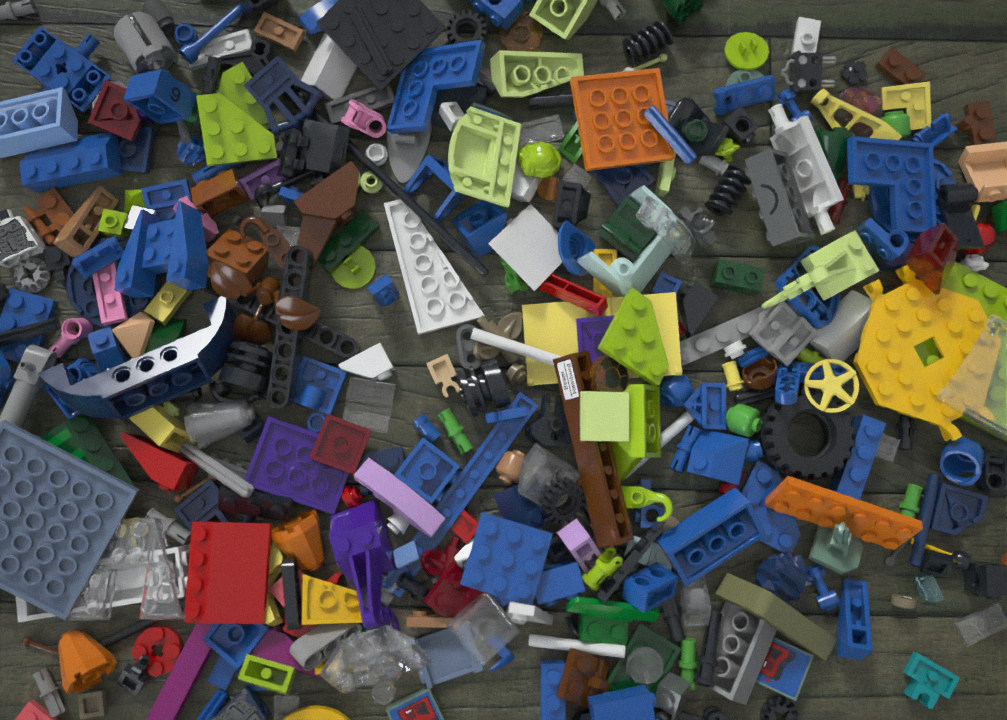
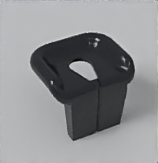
[668,97,730,159]

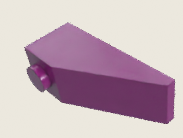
[252,625,323,679]

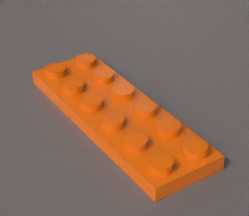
[765,476,922,550]

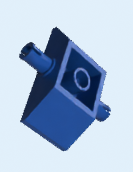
[12,26,112,113]

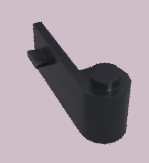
[938,183,984,250]

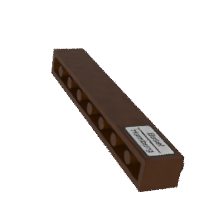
[553,351,634,547]

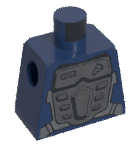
[211,685,272,720]

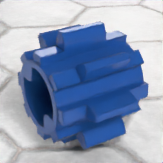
[177,135,206,166]

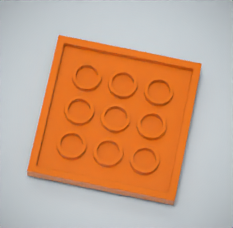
[570,68,675,171]

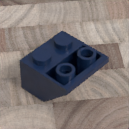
[493,474,552,529]

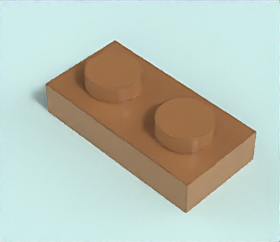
[254,12,305,53]
[407,610,456,628]

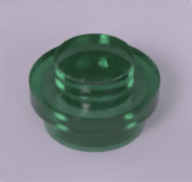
[685,119,708,142]

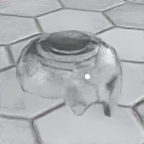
[626,646,664,684]

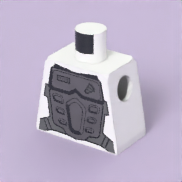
[0,209,47,269]

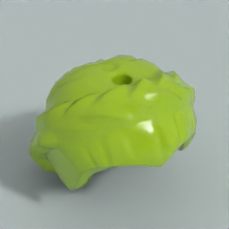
[517,142,562,180]

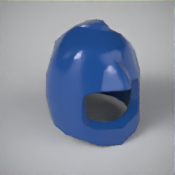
[940,437,985,486]

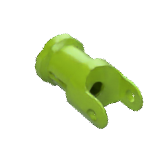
[581,547,623,591]

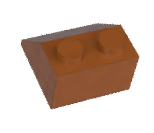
[191,169,249,218]

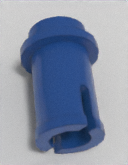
[412,414,441,443]

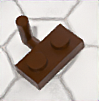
[954,101,997,146]

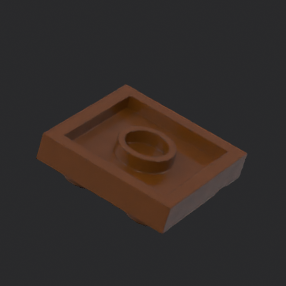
[556,648,610,708]

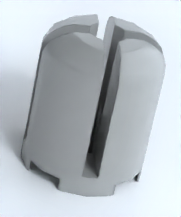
[114,12,178,75]

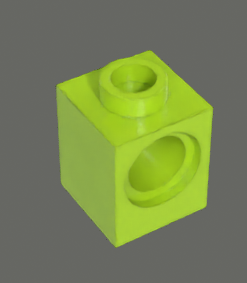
[98,209,133,239]

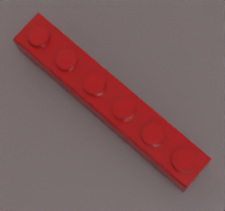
[538,274,608,316]

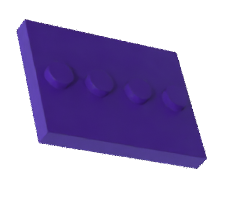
[244,416,349,514]

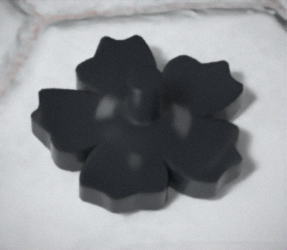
[840,59,868,86]

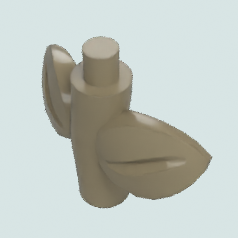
[473,312,523,365]

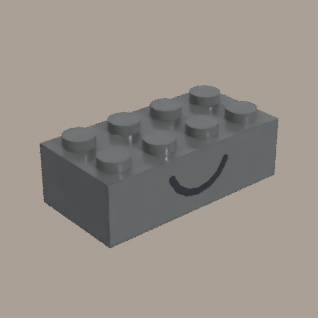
[745,148,815,248]

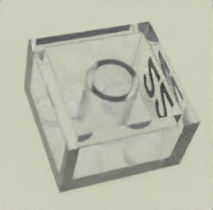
[446,592,520,666]

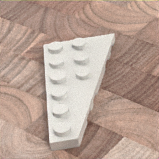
[384,199,485,335]

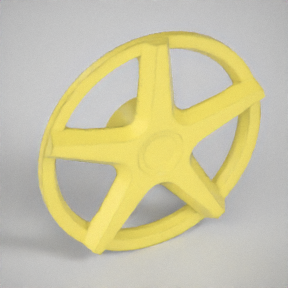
[804,359,859,413]

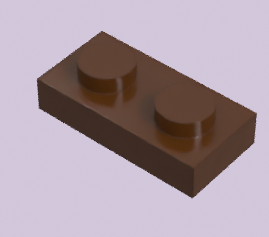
[875,47,926,85]

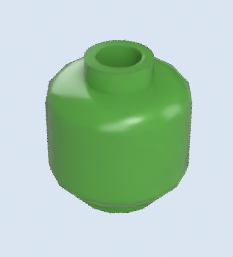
[880,110,911,141]
[725,404,763,437]

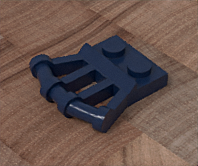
[243,56,324,137]
[174,479,256,531]

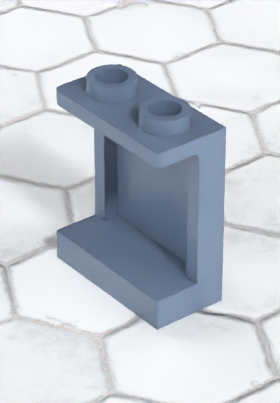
[411,620,484,689]

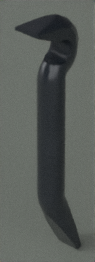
[254,169,319,209]

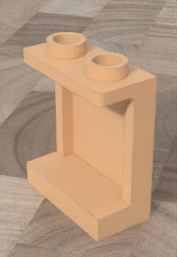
[958,142,1007,203]

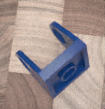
[404,155,468,223]

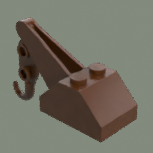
[239,161,361,285]

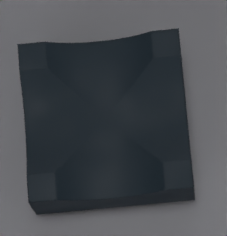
[431,86,487,129]

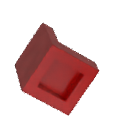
[450,510,479,544]

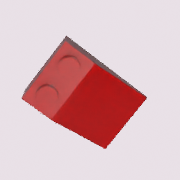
[120,432,199,492]

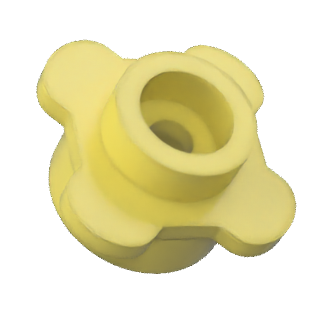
[852,184,869,201]

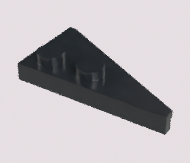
[597,524,662,603]

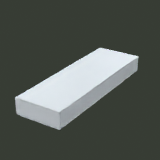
[188,29,253,71]

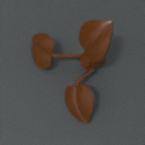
[211,260,321,346]

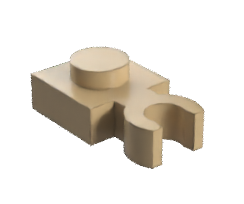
[426,354,460,398]

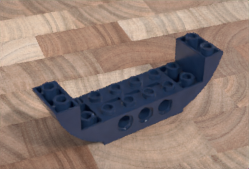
[38,296,237,421]

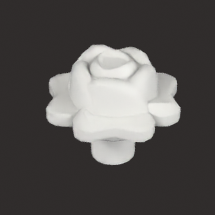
[959,254,989,273]

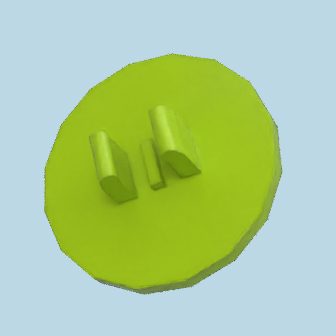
[724,32,769,71]
[331,246,376,289]

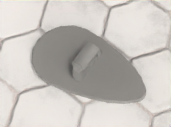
[387,120,432,183]

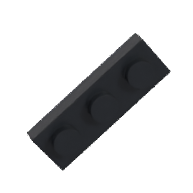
[218,486,293,522]

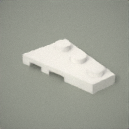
[506,602,553,625]

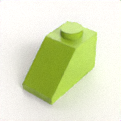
[238,654,296,695]

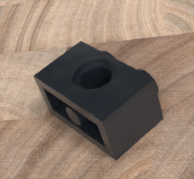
[963,562,1007,600]

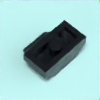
[552,180,591,227]

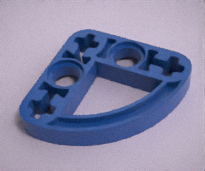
[776,245,840,329]

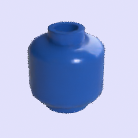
[659,374,693,408]

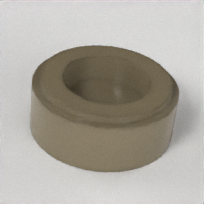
[891,594,917,609]

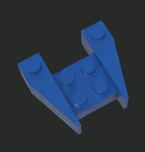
[114,201,209,299]

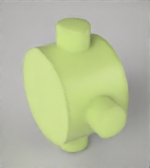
[162,401,180,417]

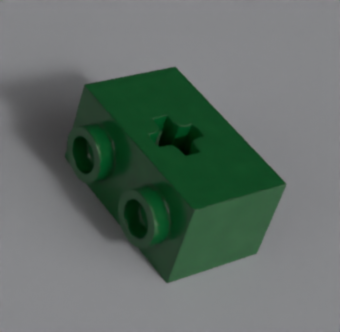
[710,259,765,296]

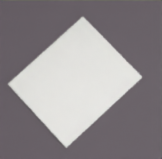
[488,204,562,291]

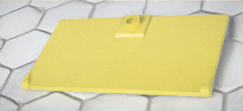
[522,292,683,386]

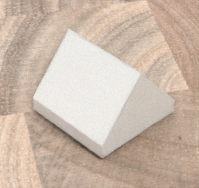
[439,102,465,131]

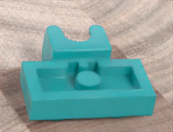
[903,651,960,709]

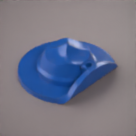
[558,220,595,276]

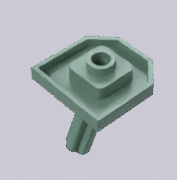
[809,522,863,574]

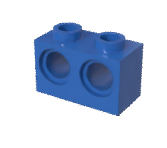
[622,562,679,613]

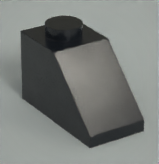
[679,282,719,338]

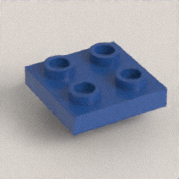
[294,356,348,415]

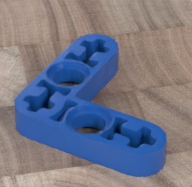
[775,362,850,405]

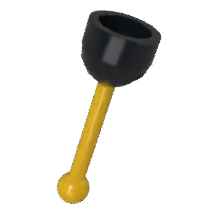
[911,537,971,571]

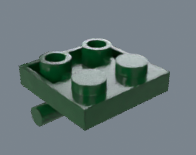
[598,197,658,261]

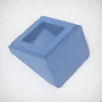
[393,541,421,569]

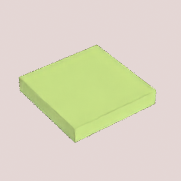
[580,391,629,441]

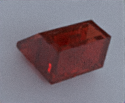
[905,222,959,295]

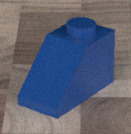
[88,326,127,372]

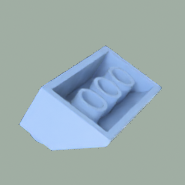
[0,87,78,158]

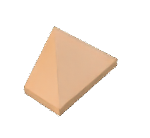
[112,312,155,359]

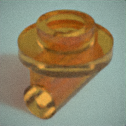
[537,177,559,201]

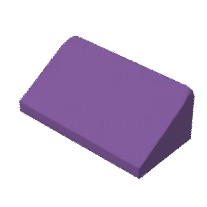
[239,157,288,200]

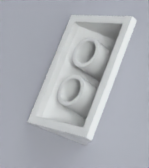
[301,33,358,101]
[809,290,872,365]

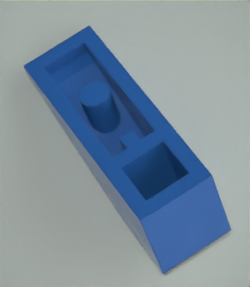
[836,578,873,660]

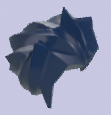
[755,552,812,605]

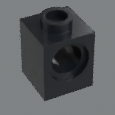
[722,106,759,146]

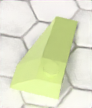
[490,50,584,98]

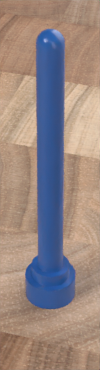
[179,2,245,65]

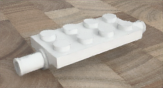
[768,104,844,235]

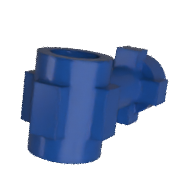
[777,88,812,122]
[807,564,840,611]

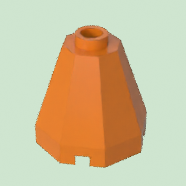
[271,509,325,571]
[58,629,118,693]

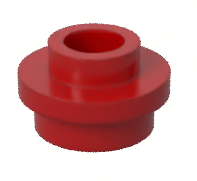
[341,485,363,508]

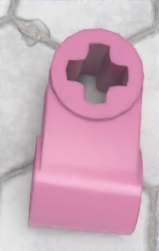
[341,99,386,138]

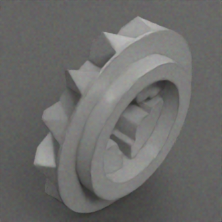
[11,257,51,293]

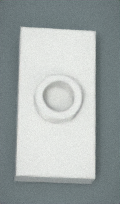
[790,17,821,63]

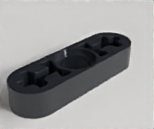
[281,557,302,630]

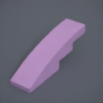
[354,458,445,538]

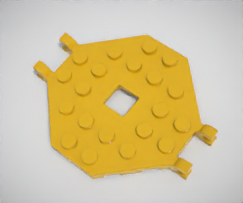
[853,263,1001,441]

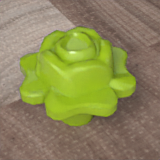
[715,138,740,163]

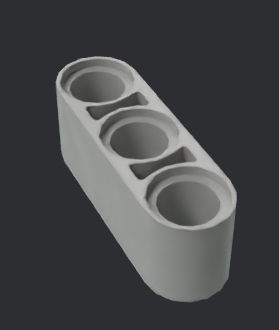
[290,623,362,671]

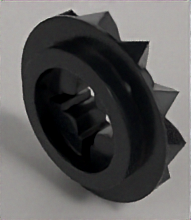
[760,697,799,720]

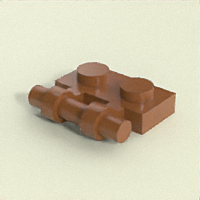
[23,187,75,246]

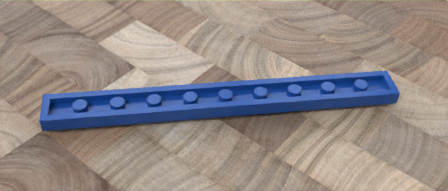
[382,392,539,598]

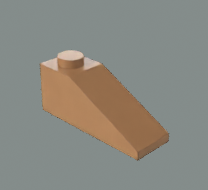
[53,186,119,257]

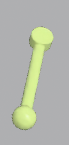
[625,53,668,71]

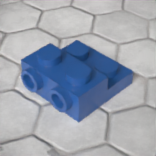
[394,437,460,504]

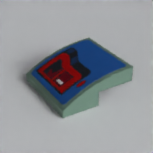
[756,637,814,701]
[386,687,446,720]

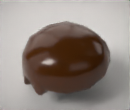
[742,357,778,390]

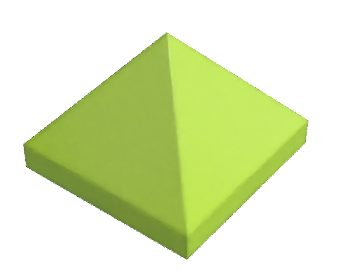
[124,189,146,213]

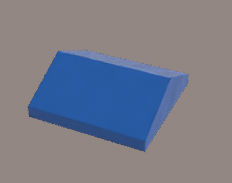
[203,624,269,670]

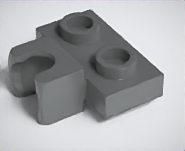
[675,206,717,250]

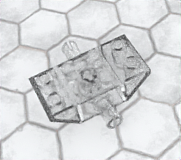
[320,625,432,693]

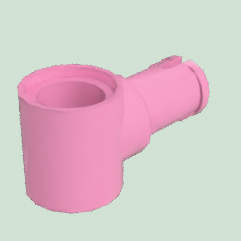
[48,318,93,358]

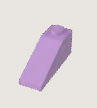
[557,519,601,573]

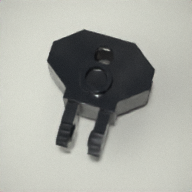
[525,394,572,448]

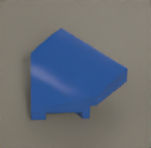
[682,382,726,430]

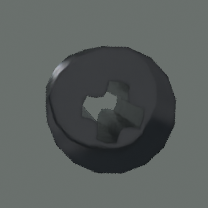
[622,20,674,66]
[705,165,752,216]

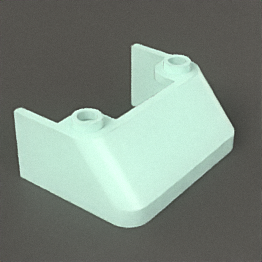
[576,185,679,297]

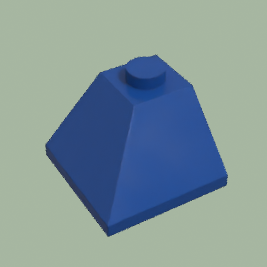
[451,200,507,258]
[687,429,750,485]

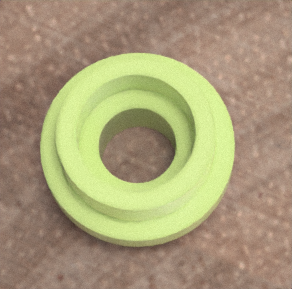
[360,171,383,194]

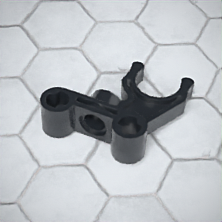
[211,39,301,102]

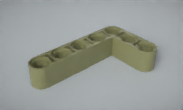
[715,573,838,662]

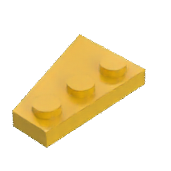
[301,574,362,625]

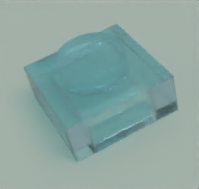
[915,574,944,603]

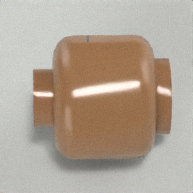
[496,449,530,486]

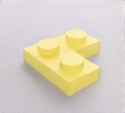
[881,82,931,130]

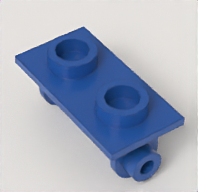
[911,113,958,148]
[72,236,124,279]

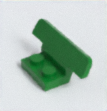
[566,597,660,646]

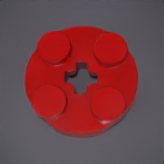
[132,626,184,677]

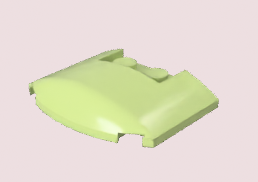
[448,107,521,208]

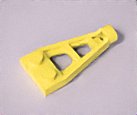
[811,88,902,140]

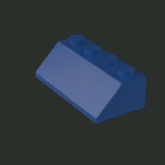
[20,132,122,193]
[656,488,766,586]

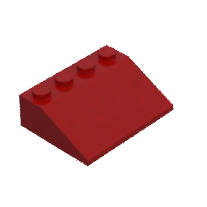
[184,522,272,624]

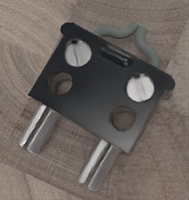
[781,50,836,93]

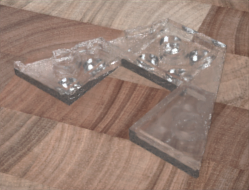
[66,517,186,621]

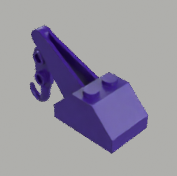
[329,500,400,638]

